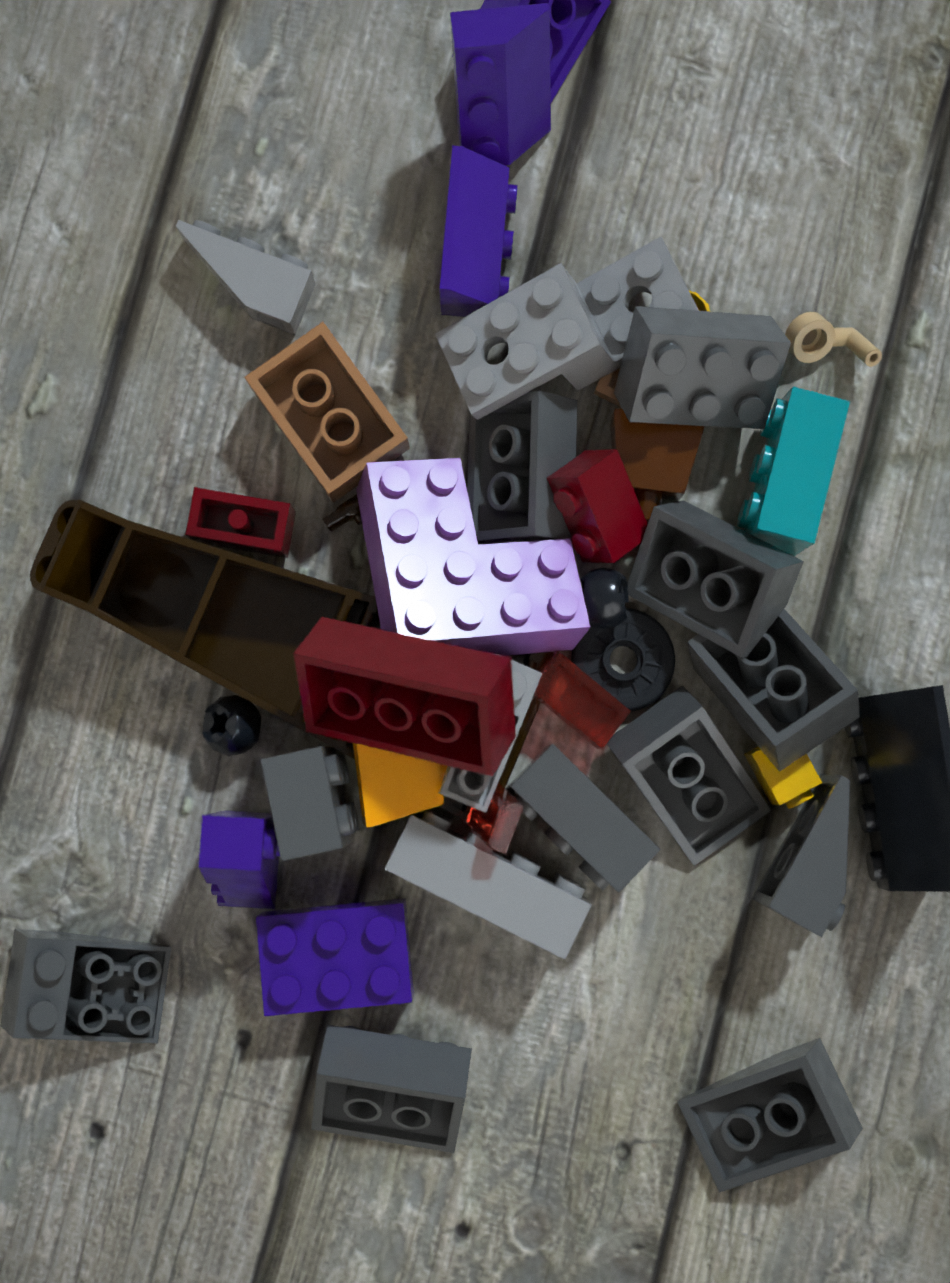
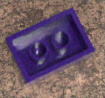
[256,898,414,1016]

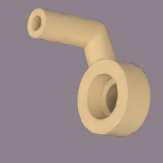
[785,312,882,367]

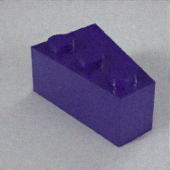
[198,810,281,909]

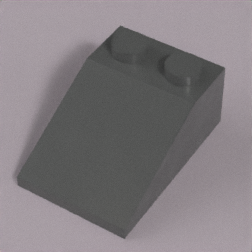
[605,685,772,866]
[752,774,850,937]
[678,1038,863,1193]

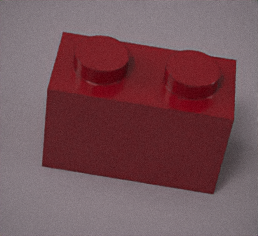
[547,449,648,563]
[185,487,296,558]

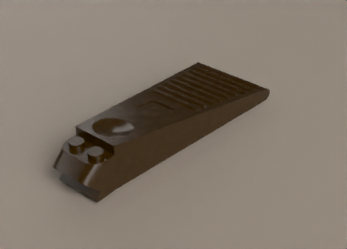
[30,499,556,830]

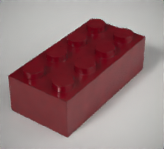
[294,617,516,777]

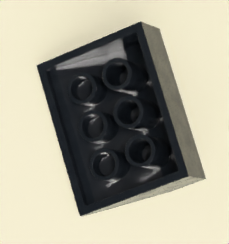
[845,685,950,892]

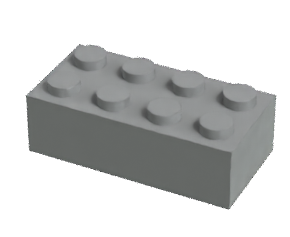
[385,809,592,959]

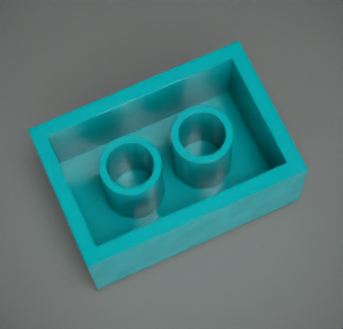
[737,386,850,556]

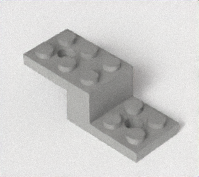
[435,237,699,420]

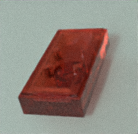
[533,650,631,749]
[466,783,524,854]

